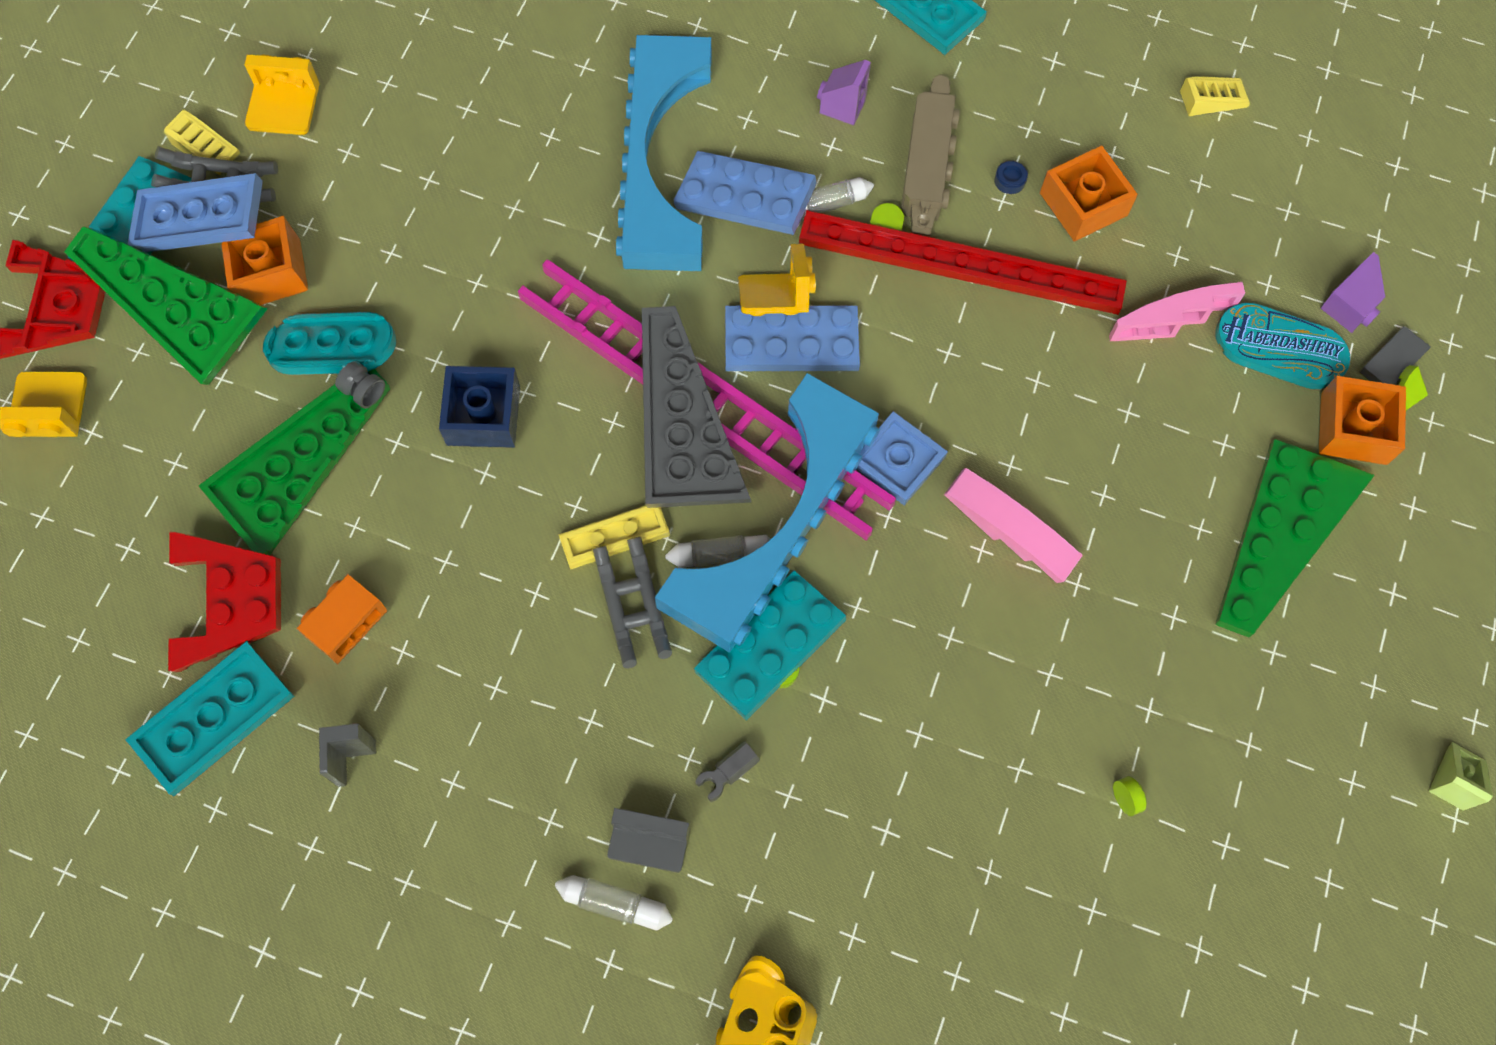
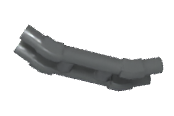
[151,146,278,204]
[593,536,672,669]

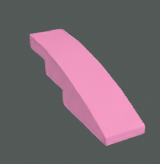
[1109,282,1245,341]
[944,468,1083,583]

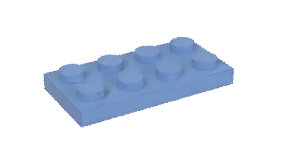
[673,151,817,235]
[128,173,263,252]
[725,306,860,371]

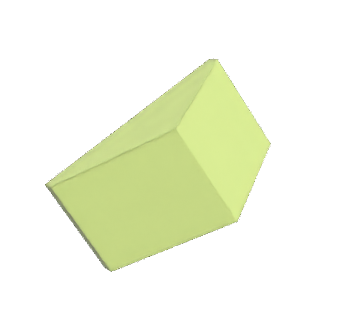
[1429,742,1493,810]

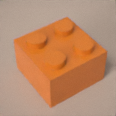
[1040,145,1138,242]
[221,216,308,305]
[1319,376,1406,465]

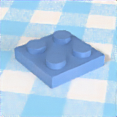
[856,411,948,506]

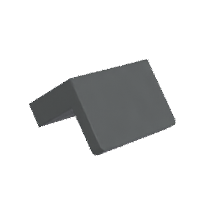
[319,724,376,787]
[607,808,690,873]

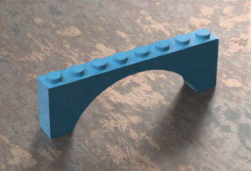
[616,35,712,271]
[655,373,880,653]

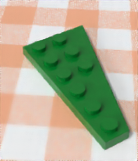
[64,226,268,385]
[198,369,390,555]
[1215,439,1375,638]

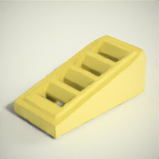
[1180,77,1250,116]
[164,110,240,175]

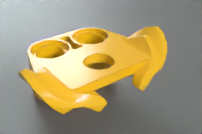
[715,956,817,1045]

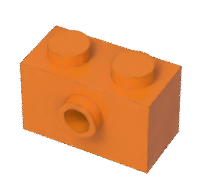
[296,574,388,665]

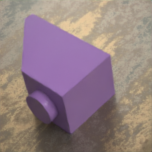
[817,60,871,125]
[1321,252,1385,333]

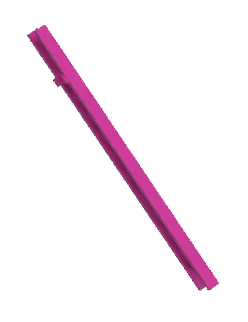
[518,259,896,541]

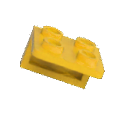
[244,54,320,135]
[738,244,816,316]
[0,372,87,437]

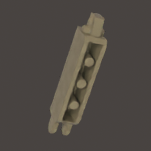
[901,74,960,235]

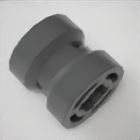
[335,361,385,409]

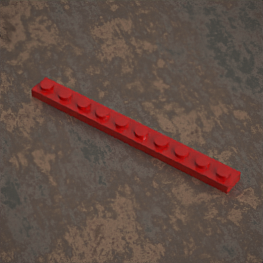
[799,210,1127,315]

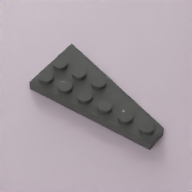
[642,306,752,508]

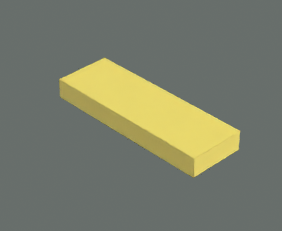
[559,505,670,570]

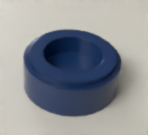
[994,161,1028,194]

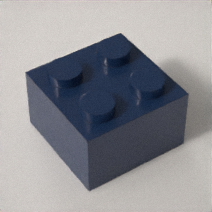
[439,366,520,448]

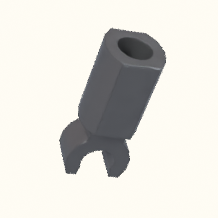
[695,741,760,802]

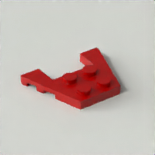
[0,240,106,359]
[168,532,281,673]

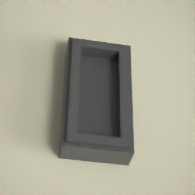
[1360,326,1431,385]

